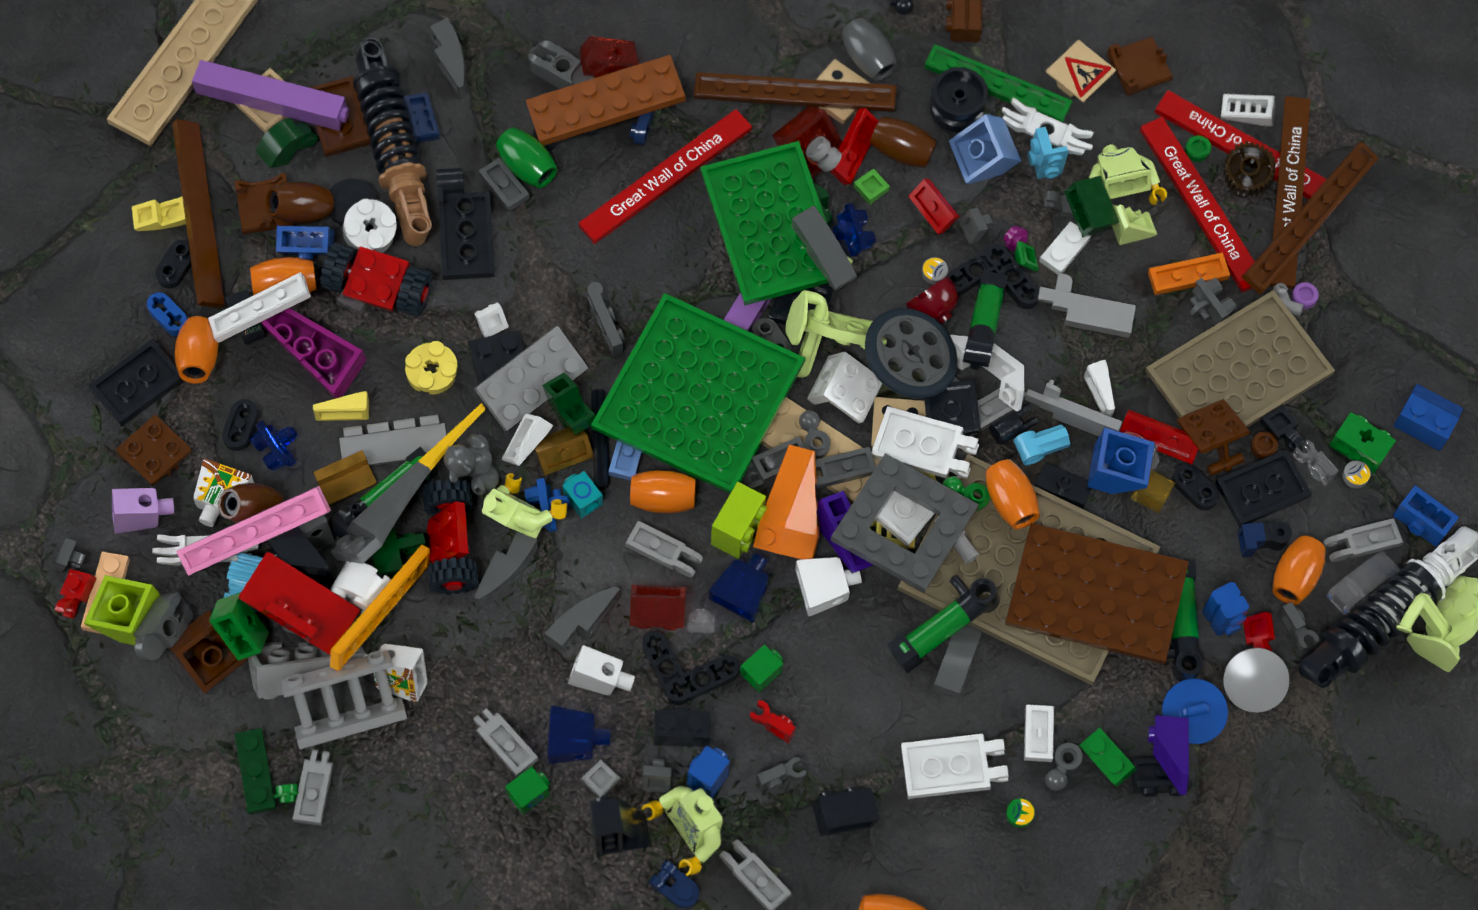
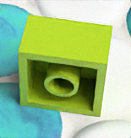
[711,482,768,559]

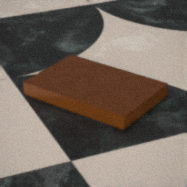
[309,76,370,157]

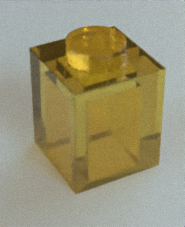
[1131,469,1175,514]

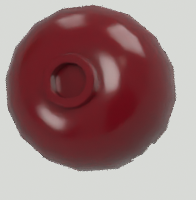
[905,276,958,324]

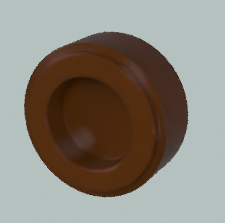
[1250,432,1278,459]

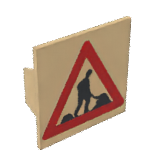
[1046,39,1116,103]

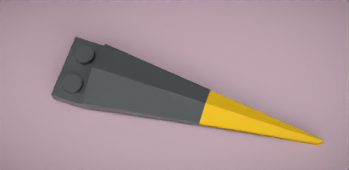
[330,403,485,564]

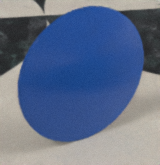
[1162,679,1228,744]

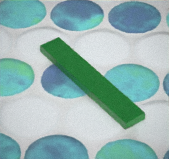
[924,44,1073,123]

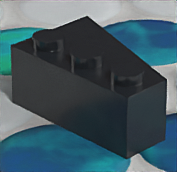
[589,796,652,857]

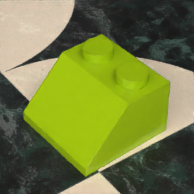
[84,575,160,646]

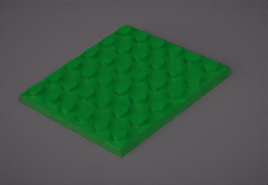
[591,293,805,494]

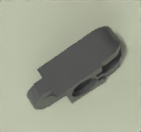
[528,40,594,89]
[133,593,193,661]

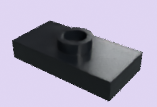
[1035,462,1092,508]

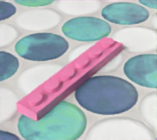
[176,486,331,576]

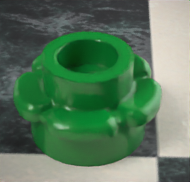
[273,784,299,803]

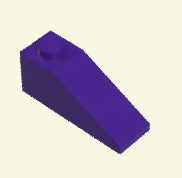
[816,491,874,574]
[1148,715,1189,795]

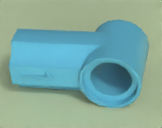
[1013,424,1071,465]

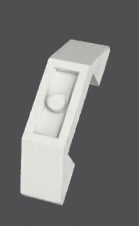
[950,335,1024,412]

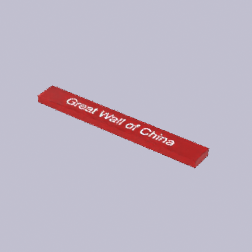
[1154,90,1326,199]
[578,109,752,245]
[1139,117,1255,293]

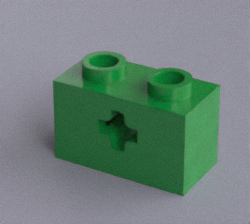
[1329,412,1396,474]
[209,592,269,661]

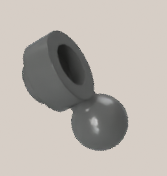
[799,410,831,459]
[1045,743,1082,791]

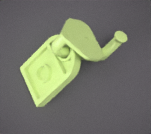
[786,290,887,378]
[1396,575,1478,672]

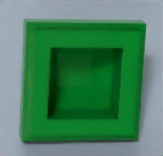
[1014,241,1039,272]

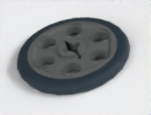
[865,308,957,399]

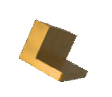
[534,427,593,476]
[313,450,377,506]

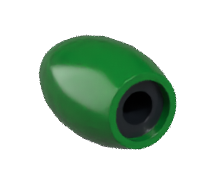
[496,127,557,188]

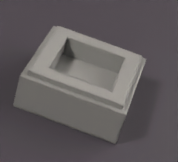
[581,759,620,797]

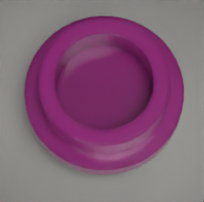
[1004,226,1028,251]

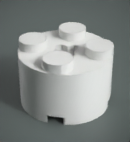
[343,199,396,253]
[331,562,391,614]

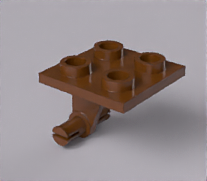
[1177,399,1249,476]

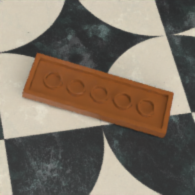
[526,55,686,146]

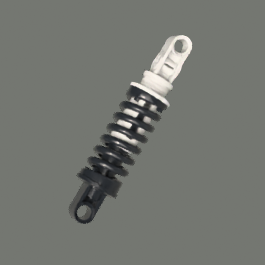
[1299,526,1478,688]

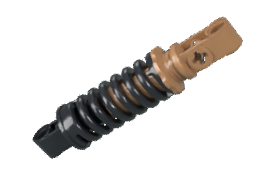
[352,38,431,246]

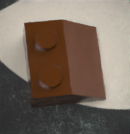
[168,610,248,694]

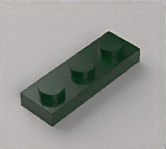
[234,728,276,815]

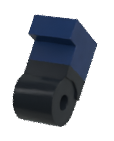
[1237,521,1292,557]

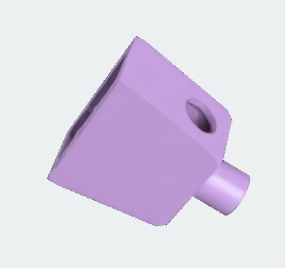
[112,488,174,534]

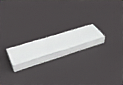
[208,272,311,343]

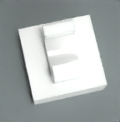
[475,302,509,337]

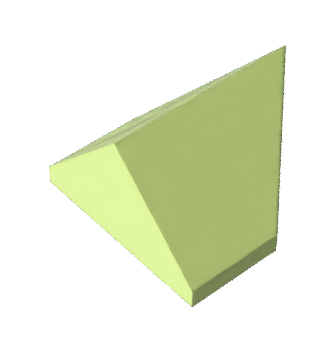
[1112,204,1157,245]

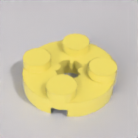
[405,341,458,395]

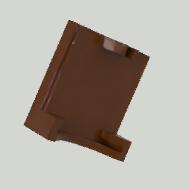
[1107,37,1173,96]
[234,173,294,234]
[115,415,192,487]

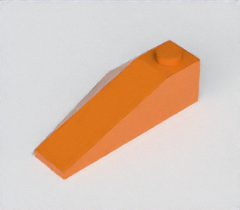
[753,445,819,560]

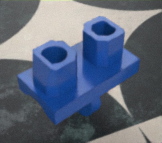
[524,478,570,532]

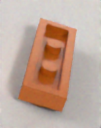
[1148,253,1230,295]

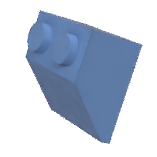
[949,114,1021,184]

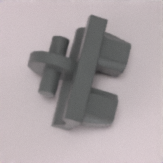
[1190,278,1237,325]

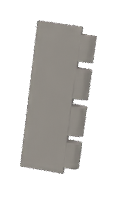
[339,415,446,466]

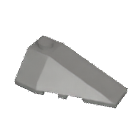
[248,642,366,699]

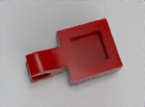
[55,569,97,619]
[1243,612,1275,652]
[749,700,796,744]

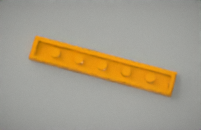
[330,545,430,671]

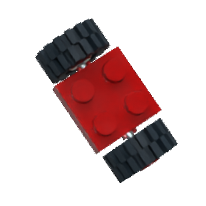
[320,243,433,317]
[423,479,478,595]

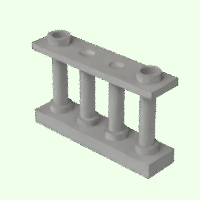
[280,650,407,749]

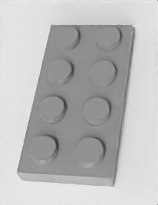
[474,326,588,431]

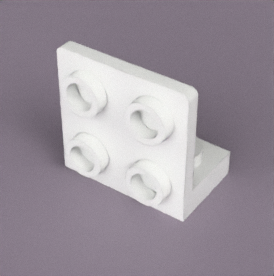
[807,352,882,423]

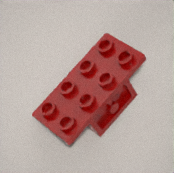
[238,552,360,655]

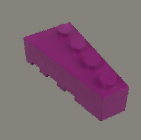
[261,308,367,399]

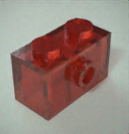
[579,36,638,78]
[629,585,686,630]

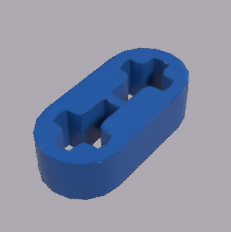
[147,292,187,336]

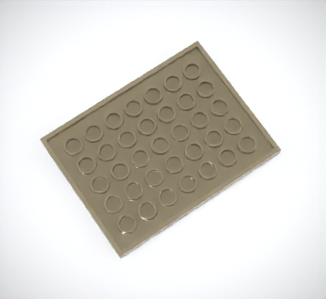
[897,454,1160,685]

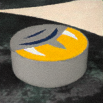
[922,257,948,284]
[1342,461,1371,488]

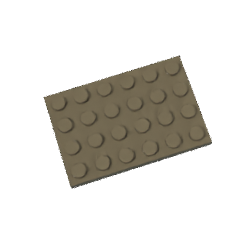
[1145,290,1335,453]

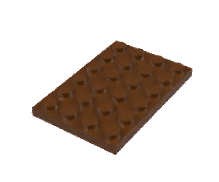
[1005,523,1189,665]

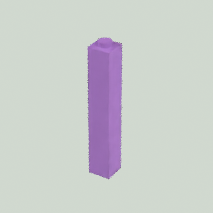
[192,60,350,131]

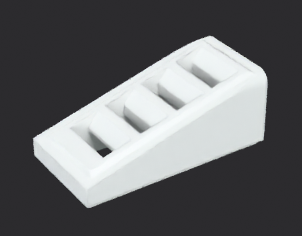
[1221,94,1275,126]
[1084,360,1115,417]
[502,414,553,466]

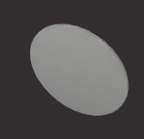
[1223,648,1289,712]

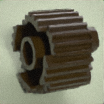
[1223,141,1276,198]

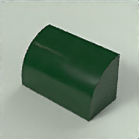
[1064,176,1119,238]

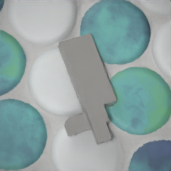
[1038,273,1136,338]
[1024,380,1122,436]

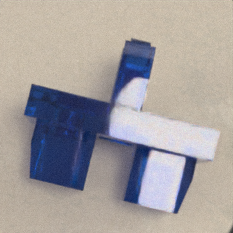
[831,203,876,257]
[249,420,297,471]

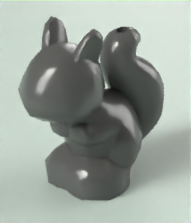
[443,434,499,495]

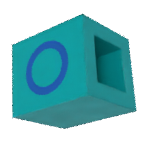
[562,471,603,519]

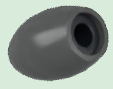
[842,18,897,81]

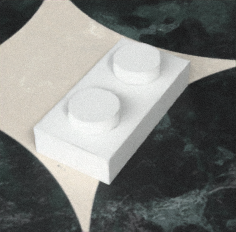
[1039,221,1091,274]
[1024,705,1054,762]

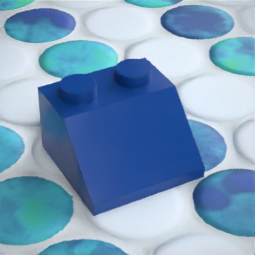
[1393,384,1463,451]
[1087,427,1155,494]

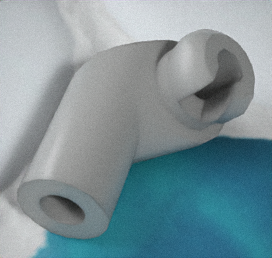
[1272,283,1304,317]

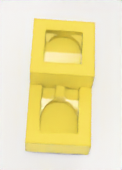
[132,197,186,231]

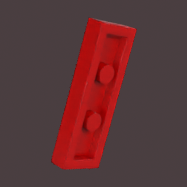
[830,108,879,185]
[1120,409,1198,464]

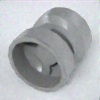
[806,136,842,172]

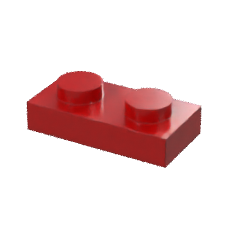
[908,179,959,234]

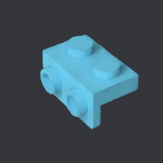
[1027,127,1068,179]

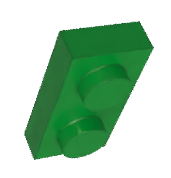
[1079,727,1137,788]

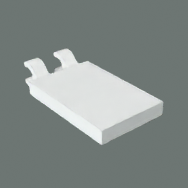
[871,406,979,479]
[901,734,1009,799]

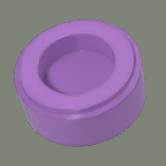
[1291,282,1319,309]

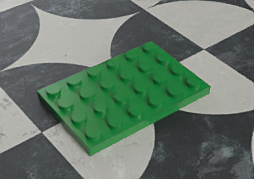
[700,141,829,306]

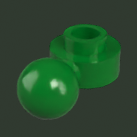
[942,476,990,512]

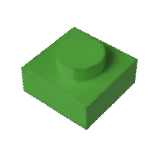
[853,168,890,205]

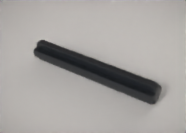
[591,389,608,489]

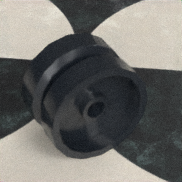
[930,67,988,132]

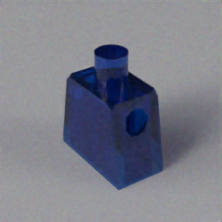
[709,554,769,623]
[548,706,611,764]

